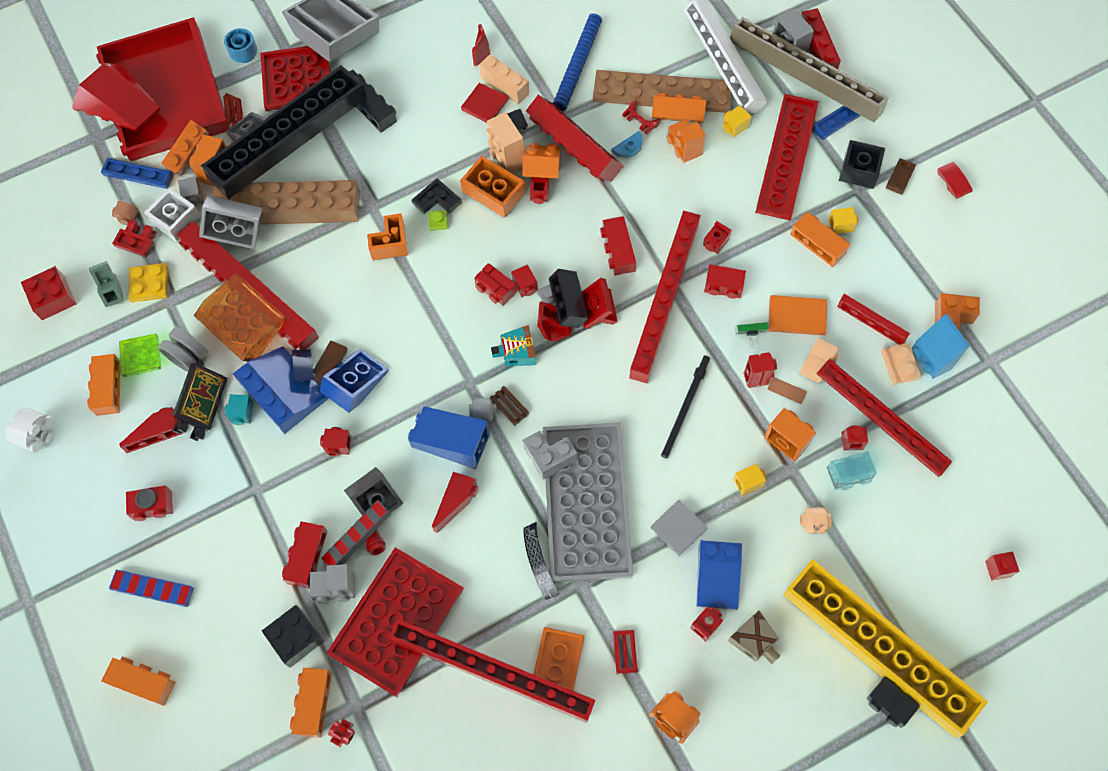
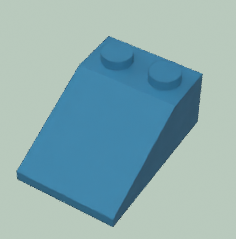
[912,314,970,379]

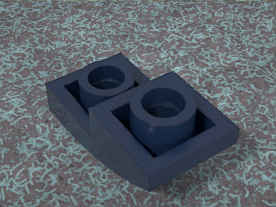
[292,349,314,382]

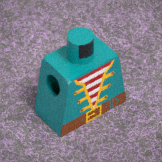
[491,325,536,366]

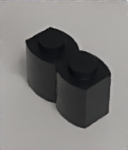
[866,677,920,728]

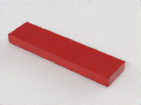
[837,294,910,345]

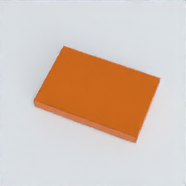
[768,295,827,336]
[534,627,584,690]

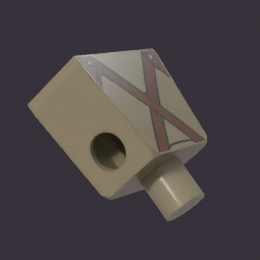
[728,610,781,664]

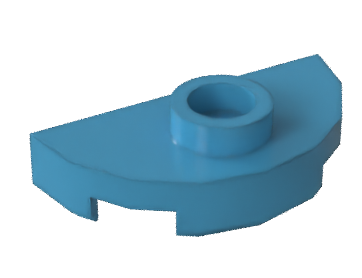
[611,131,642,158]

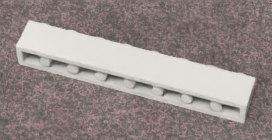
[683,0,767,113]

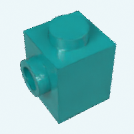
[225,394,254,425]

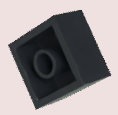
[838,140,885,189]
[261,605,324,668]

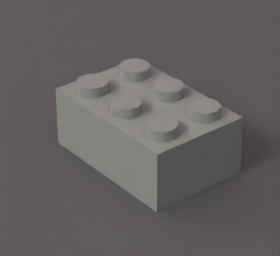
[199,195,263,249]

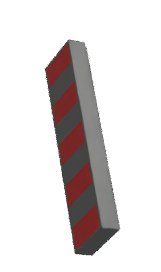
[321,500,391,566]

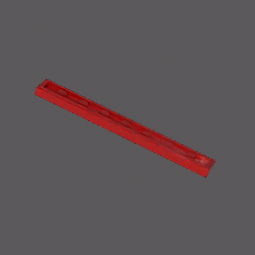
[816,358,952,477]

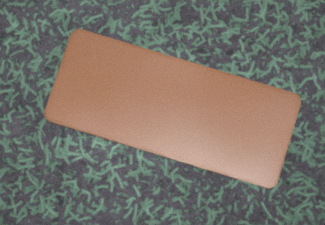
[767,377,807,404]

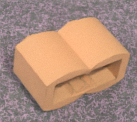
[799,338,839,384]

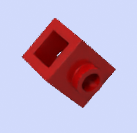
[320,427,352,456]

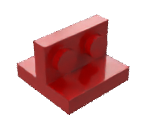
[582,278,618,329]

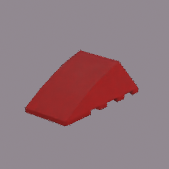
[72,63,160,131]

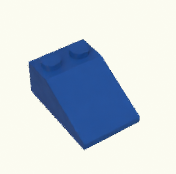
[320,349,389,413]
[696,540,742,610]

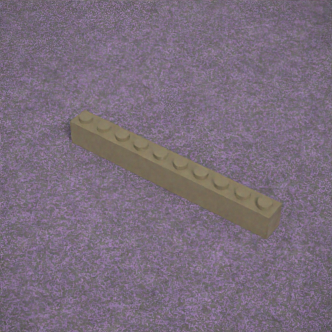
[730,17,889,122]

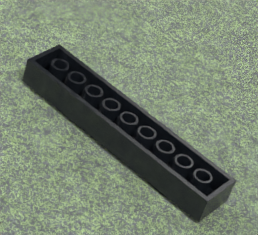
[201,65,367,199]

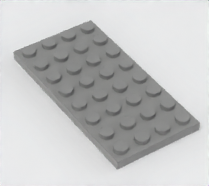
[543,422,633,583]

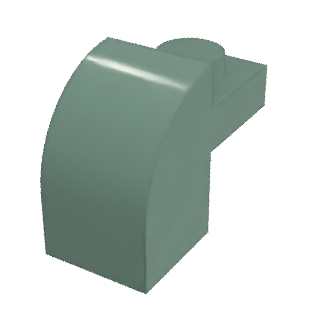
[89,261,124,307]

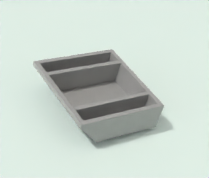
[282,0,379,62]

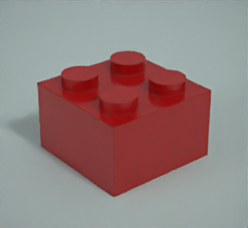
[21,266,76,320]

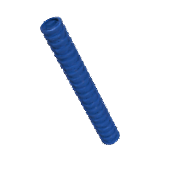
[553,13,602,111]

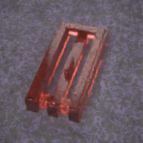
[223,93,243,126]

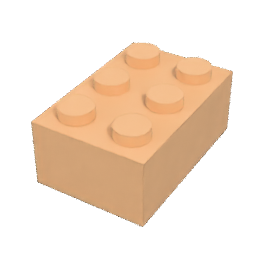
[486,112,524,174]

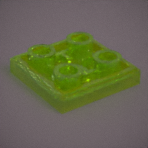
[119,333,161,377]

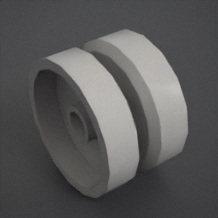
[157,327,209,372]

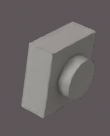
[537,284,555,305]

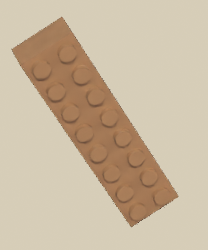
[213,180,360,225]

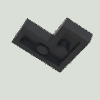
[411,178,462,214]

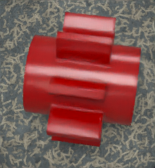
[328,719,355,747]

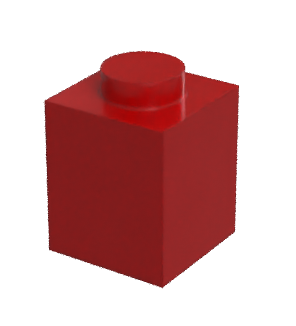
[511,264,538,298]
[985,551,1020,581]

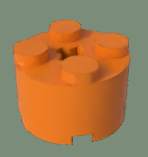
[649,691,701,744]

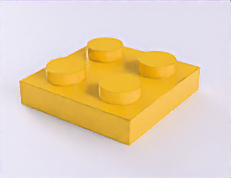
[129,263,168,303]

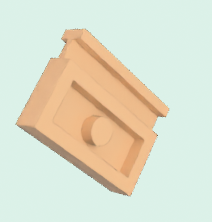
[881,343,921,385]

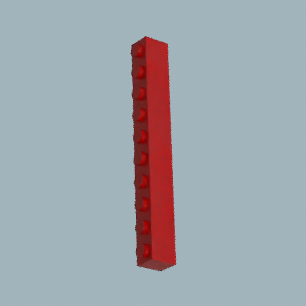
[629,210,701,384]
[177,221,319,350]
[388,618,596,723]

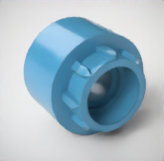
[224,28,257,63]

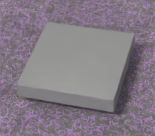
[650,500,708,556]

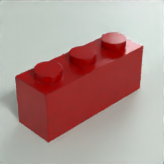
[600,216,636,276]
[282,521,328,589]

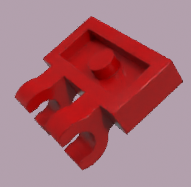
[112,219,157,258]

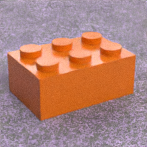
[460,155,526,218]

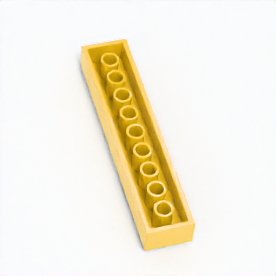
[783,559,988,738]

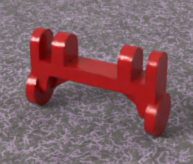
[622,100,661,135]

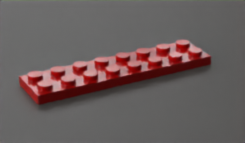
[755,94,818,221]

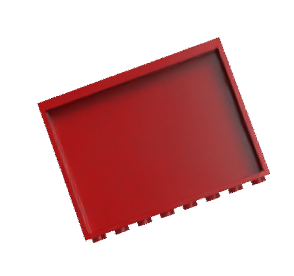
[96,17,230,162]

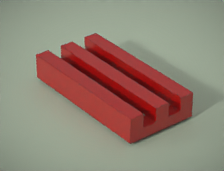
[613,630,638,675]

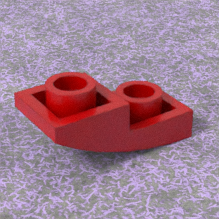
[937,162,973,199]

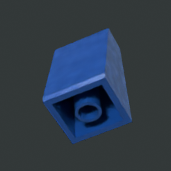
[408,406,490,469]

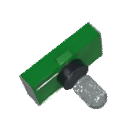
[735,322,769,349]

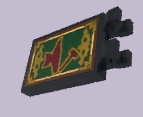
[172,362,228,441]

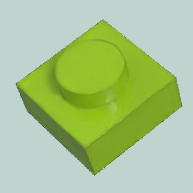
[428,210,448,231]

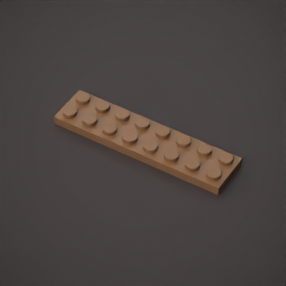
[593,70,731,113]

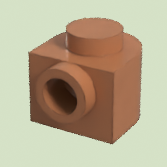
[112,201,138,225]

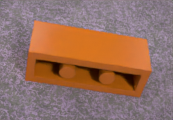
[652,93,706,123]
[161,120,209,176]
[790,212,850,268]
[87,354,121,416]
[101,656,176,706]
[290,667,332,738]

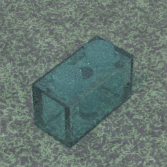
[827,451,877,490]

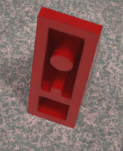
[119,407,183,453]
[432,471,479,533]

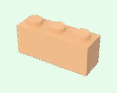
[479,54,529,104]

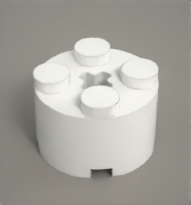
[6,407,54,452]

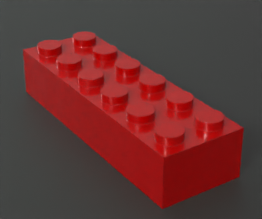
[525,94,624,182]

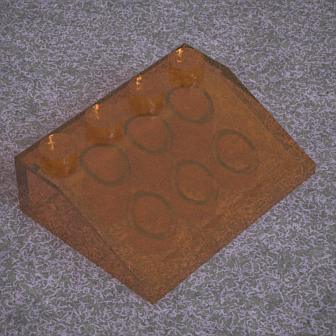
[193,273,287,362]

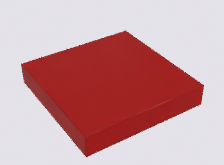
[461,82,508,123]

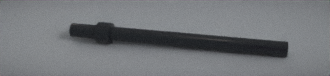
[661,355,710,459]

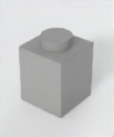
[178,176,204,206]

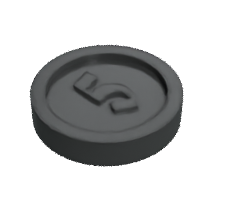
[135,489,156,509]

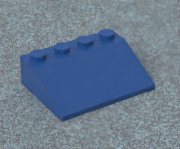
[233,346,329,435]

